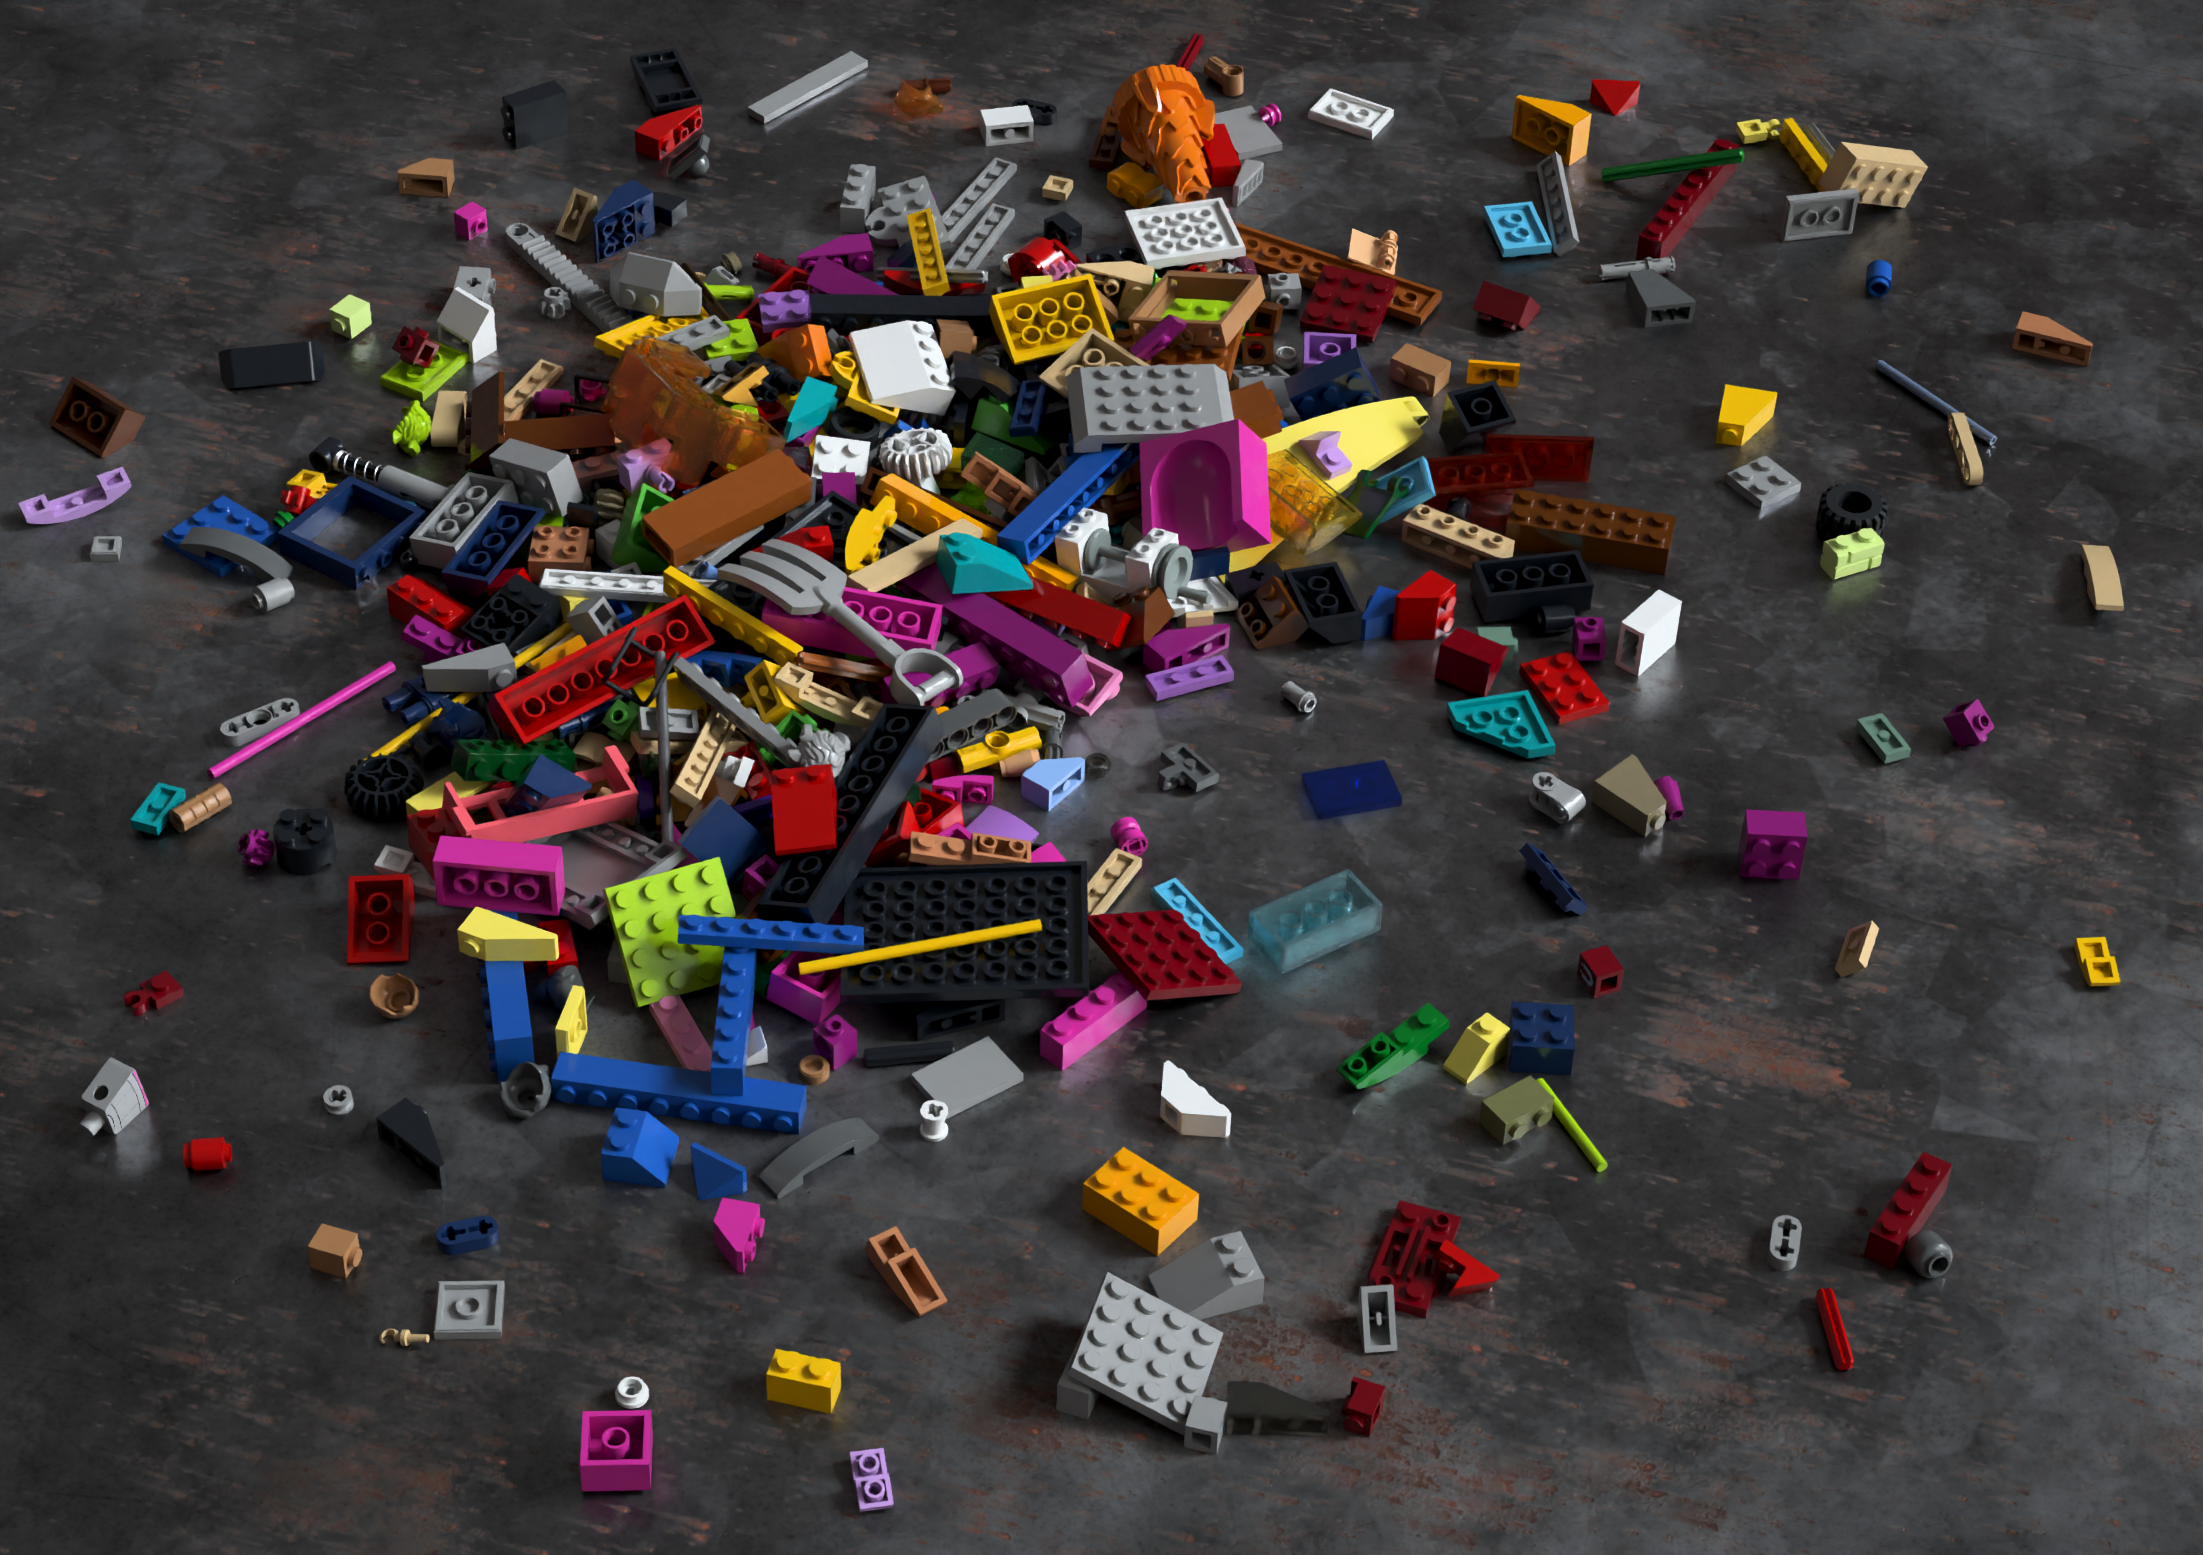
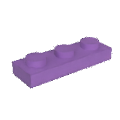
[1145,655,1234,701]

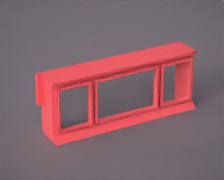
[442,745,639,843]

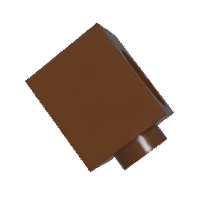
[1236,336,1274,365]

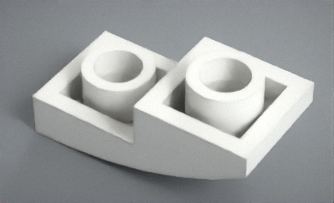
[714,755,754,788]

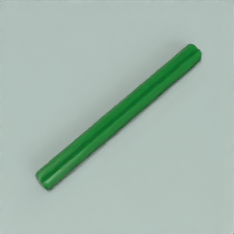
[1601,148,1744,182]

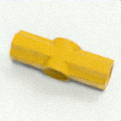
[953,726,1042,774]

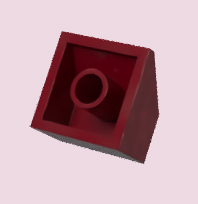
[1473,281,1541,331]

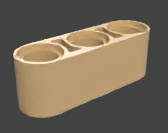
[431,390,467,448]

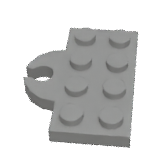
[865,175,952,254]

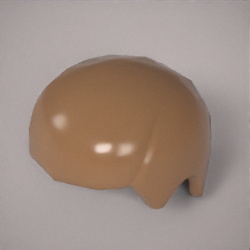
[369,972,419,1019]

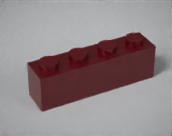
[1864,1151,1952,1270]

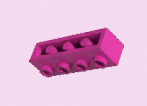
[1040,971,1147,1071]

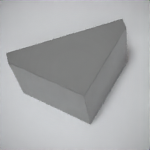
[1356,1284,1397,1353]

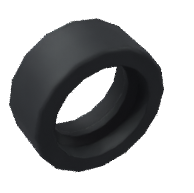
[828,407,881,452]

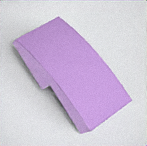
[849,1448,894,1512]

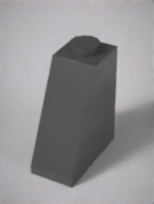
[1626,269,1696,328]

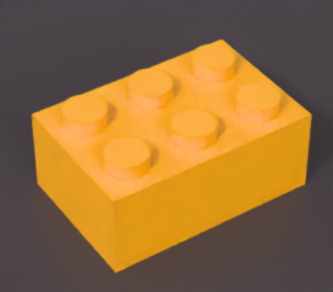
[1082,1147,1199,1256]

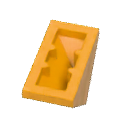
[1466,359,1520,387]

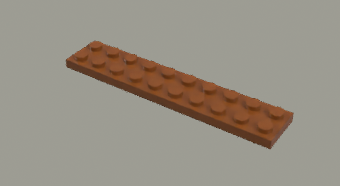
[1223,222,1443,326]

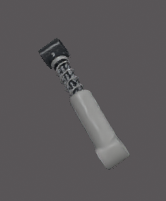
[309,437,456,511]

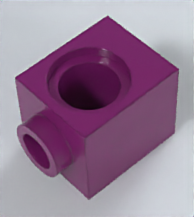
[813,1014,857,1071]

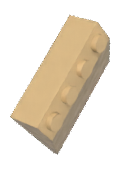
[1039,328,1150,399]

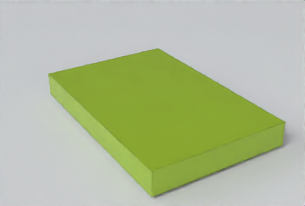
[379,340,469,402]

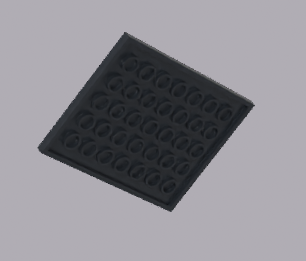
[840,861,1089,1004]

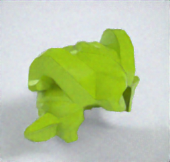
[389,400,432,457]

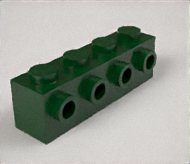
[450,739,576,781]

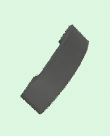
[179,527,293,582]
[758,1118,879,1199]

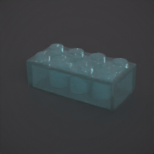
[1248,869,1383,974]

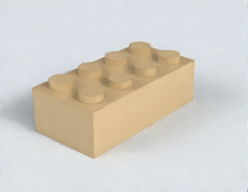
[1818,142,1928,208]

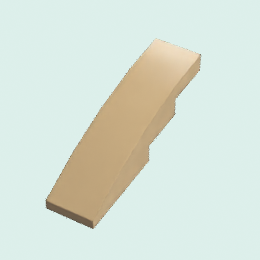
[2080,545,2124,611]

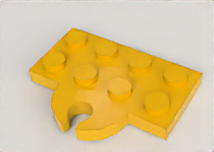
[829,351,900,425]

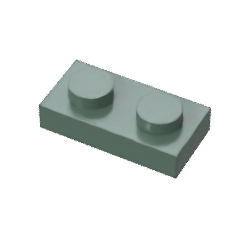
[1856,713,1911,764]

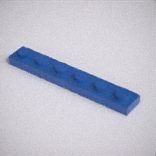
[677,915,864,954]

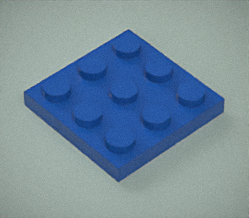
[162,495,280,577]

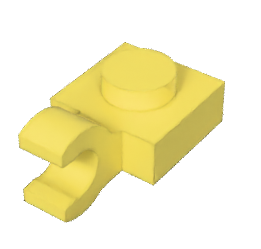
[1736,119,1781,144]

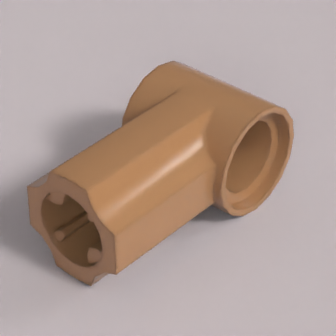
[1204,56,1244,97]

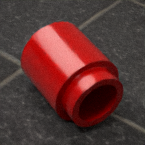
[183,1137,232,1171]

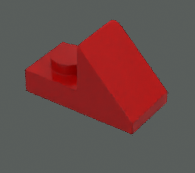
[1432,1239,1500,1297]

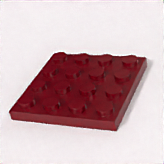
[1088,909,1243,1001]

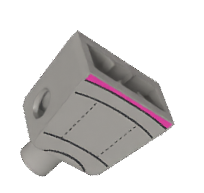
[78,1057,149,1138]

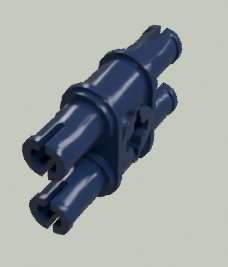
[382,674,462,728]

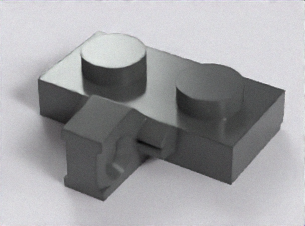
[1157,742,1219,792]

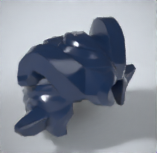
[426,698,490,757]

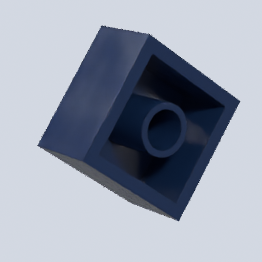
[1508,1001,1575,1075]

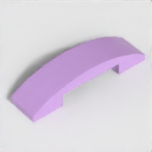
[18,467,132,524]

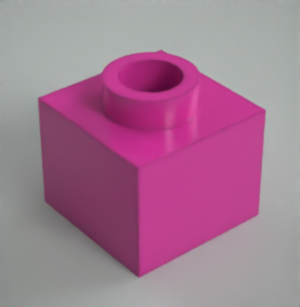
[454,201,488,240]

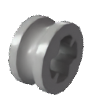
[323,1085,354,1115]

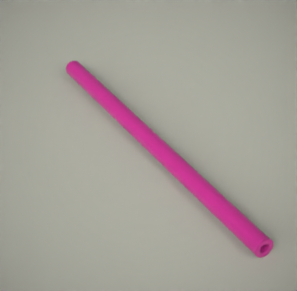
[207,661,396,779]

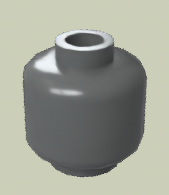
[1904,1230,1953,1279]

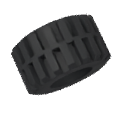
[1815,483,1888,541]

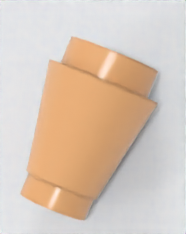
[999,748,1040,778]

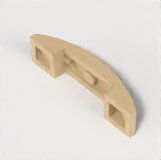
[774,662,883,728]

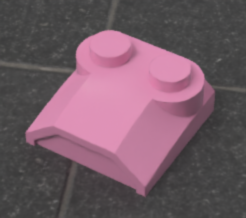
[1044,653,1123,717]

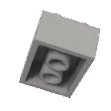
[489,438,584,517]

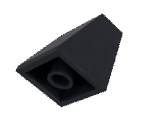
[1439,380,1516,452]

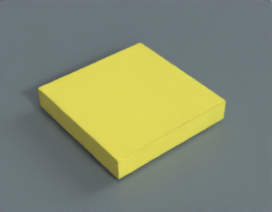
[555,985,588,1059]

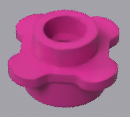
[580,380,607,401]

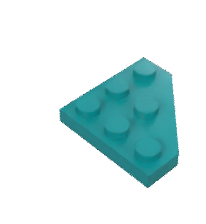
[1446,690,1556,759]

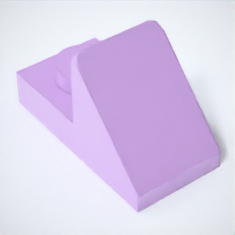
[1298,431,1353,480]

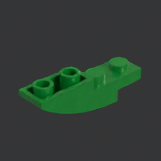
[1336,1003,1450,1089]

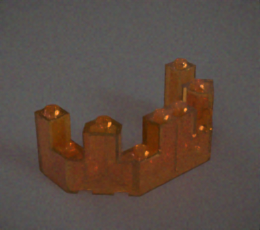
[600,335,787,488]

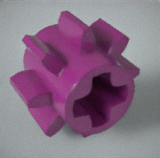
[237,829,275,867]

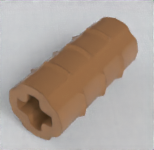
[168,782,232,833]

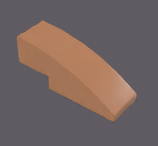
[865,1226,948,1317]

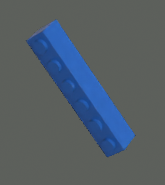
[711,946,757,1095]

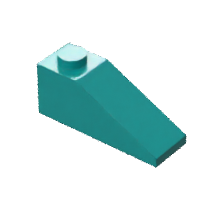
[781,376,839,443]

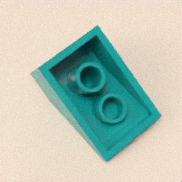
[936,532,1033,594]

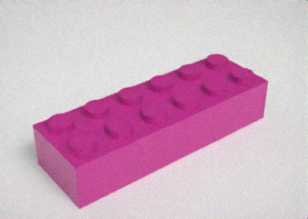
[762,587,943,659]

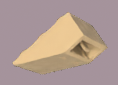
[1076,261,1154,323]

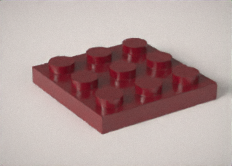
[1300,264,1397,343]

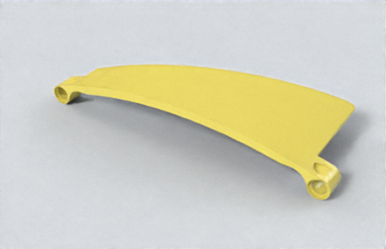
[1135,396,1430,586]

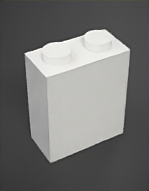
[1615,590,1682,676]

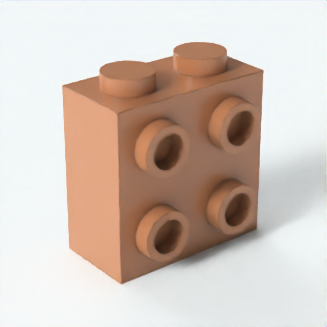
[528,525,595,583]

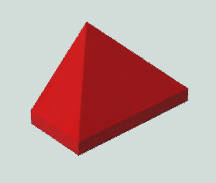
[1590,79,1640,116]

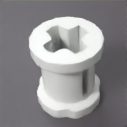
[920,1100,948,1142]

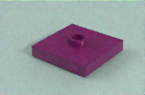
[1130,314,1188,360]

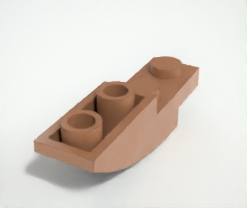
[908,831,1031,866]

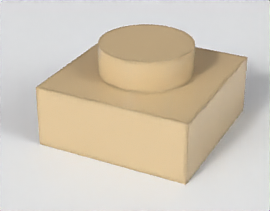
[1042,175,1073,201]

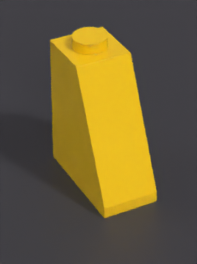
[1715,384,1777,446]

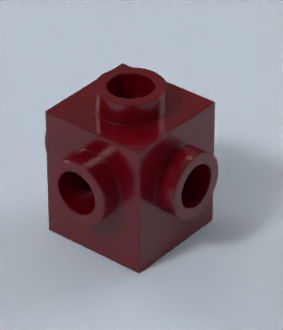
[391,326,440,368]

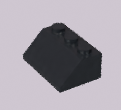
[1284,562,1362,644]

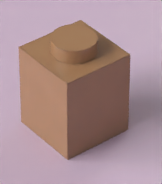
[307,1223,362,1278]

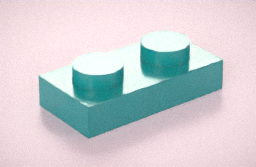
[130,782,186,836]

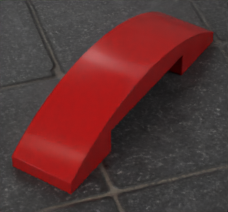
[883,270,986,296]

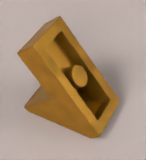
[712,362,769,407]

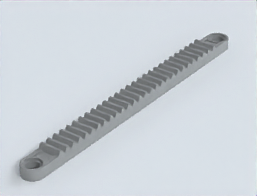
[506,223,704,391]

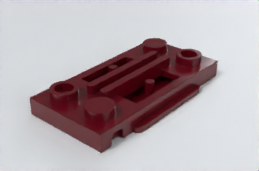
[1366,1200,1461,1318]

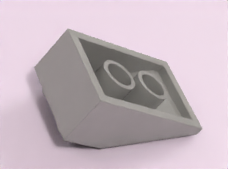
[1228,363,1290,411]
[1148,1231,1265,1320]

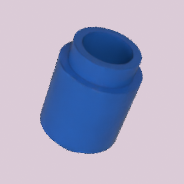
[1866,260,1892,297]

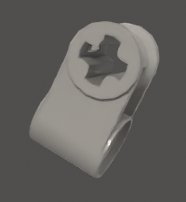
[1528,772,1586,824]

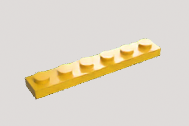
[1780,118,1828,192]
[906,208,950,296]
[663,566,803,667]

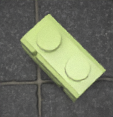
[1820,528,1885,580]

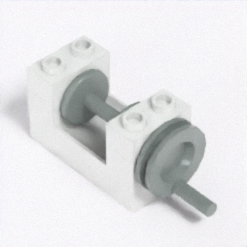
[1054,508,1212,604]

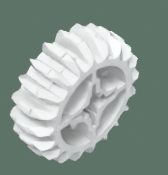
[879,427,953,481]

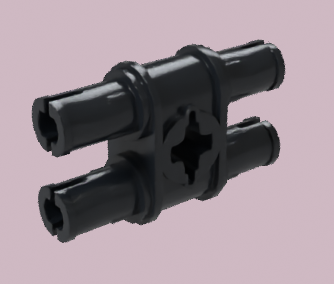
[724,352,801,404]

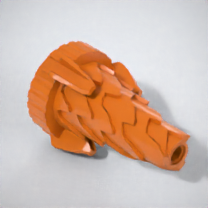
[1112,64,1215,203]

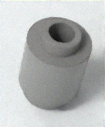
[251,578,295,613]

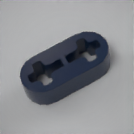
[436,1216,499,1255]

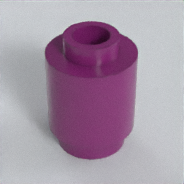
[533,389,574,417]

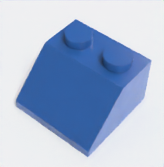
[601,1107,680,1188]

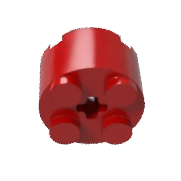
[1008,237,1066,288]

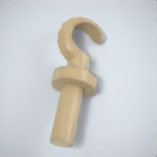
[379,1328,430,1346]

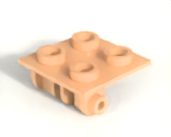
[1347,228,1398,275]

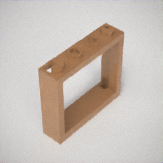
[1128,270,1265,347]

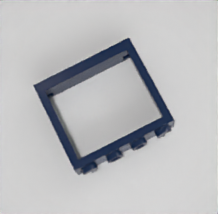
[278,476,426,590]

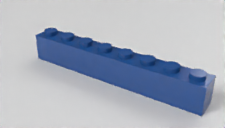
[997,443,1140,565]
[551,1052,807,1134]

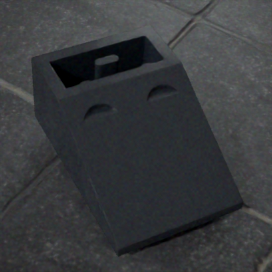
[460,573,563,654]

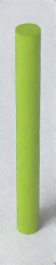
[1536,1078,1608,1172]

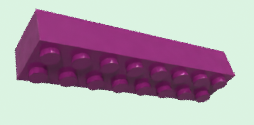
[895,564,1093,708]

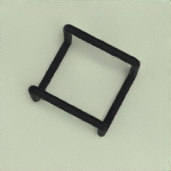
[559,374,622,417]
[601,627,679,707]

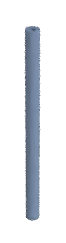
[1875,360,1997,445]

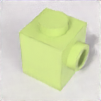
[329,294,372,339]

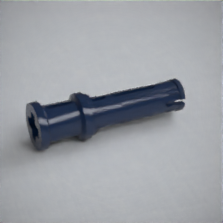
[551,697,630,740]

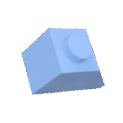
[1020,757,1085,811]

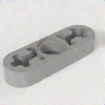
[220,698,300,747]

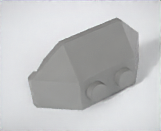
[610,252,702,317]

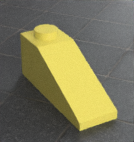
[457,906,559,961]

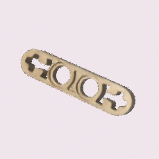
[1947,412,1983,485]

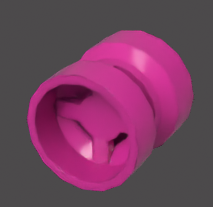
[1110,817,1148,856]

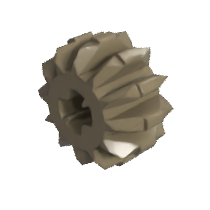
[592,489,625,528]

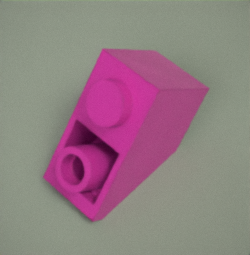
[713,1197,765,1274]

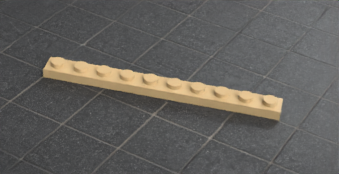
[669,682,749,808]

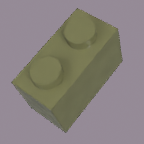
[1479,1076,1554,1145]

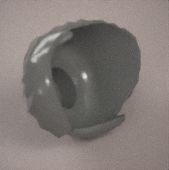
[535,965,595,1011]
[500,1062,553,1119]

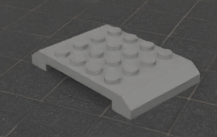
[1066,364,1234,453]
[521,821,688,930]

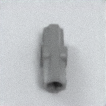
[980,689,1065,733]

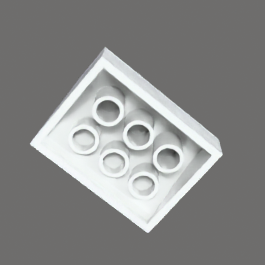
[849,320,956,416]

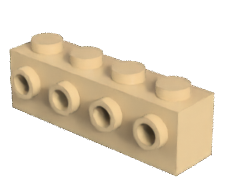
[1401,504,1515,569]

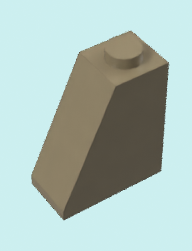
[1591,754,1667,837]

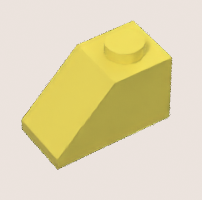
[1443,1012,1510,1085]

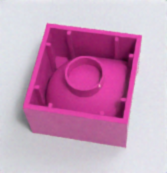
[1139,419,1271,553]

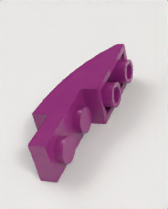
[401,615,487,663]

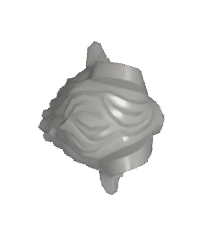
[787,724,850,778]

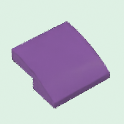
[965,805,1039,844]

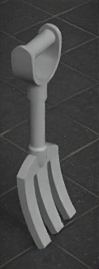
[717,539,963,706]

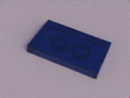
[1301,760,1402,819]

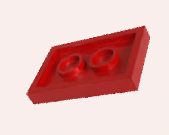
[1519,651,1610,725]

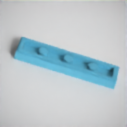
[1150,878,1244,964]

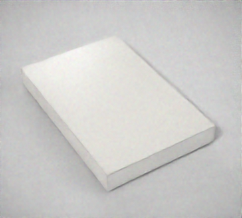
[1308,88,1394,140]

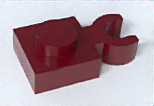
[124,970,184,1016]

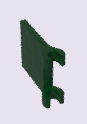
[1326,469,1409,540]

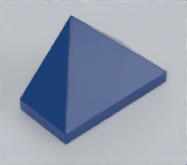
[690,1142,747,1200]

